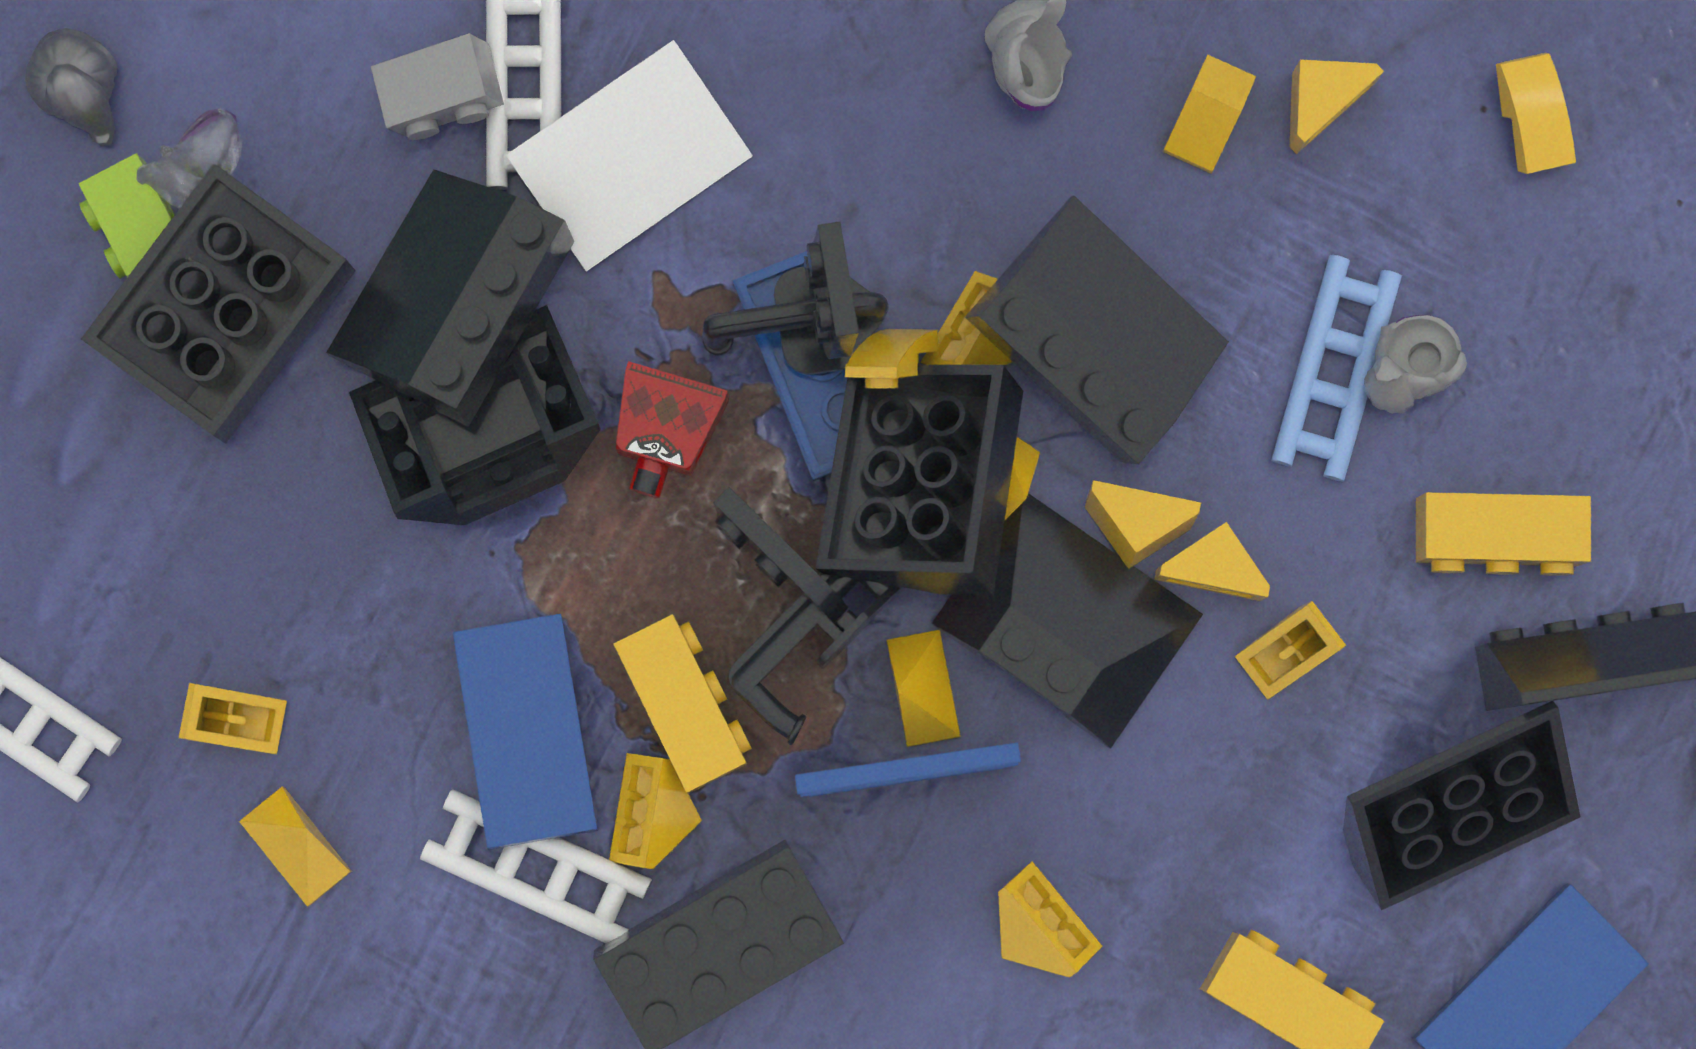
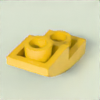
[1496,53,1576,174]
[845,329,938,388]

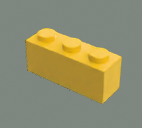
[1416,492,1591,576]
[614,614,752,793]
[1200,929,1384,1049]

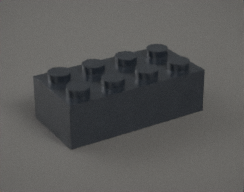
[593,839,844,1049]

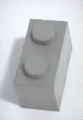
[371,33,504,140]

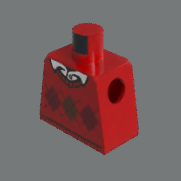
[616,361,729,499]

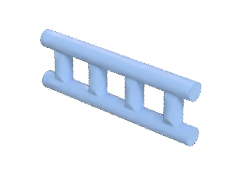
[1271,255,1402,482]

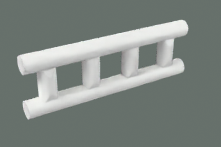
[486,0,561,190]
[0,657,122,803]
[420,789,652,943]

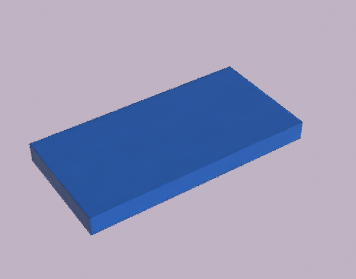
[732,251,847,481]
[453,614,598,850]
[795,742,1021,798]
[1412,884,1649,1049]

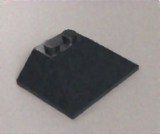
[349,305,601,525]
[931,493,1203,748]

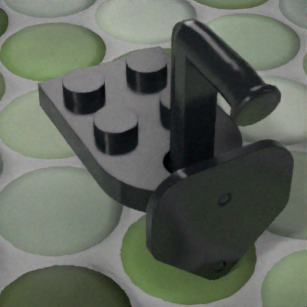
[702,221,889,375]
[713,487,901,745]

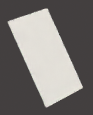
[506,40,753,271]

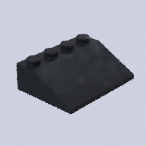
[81,164,356,444]
[326,169,575,427]
[965,195,1229,465]
[815,365,1024,596]
[1475,603,1696,711]
[1343,700,1581,911]

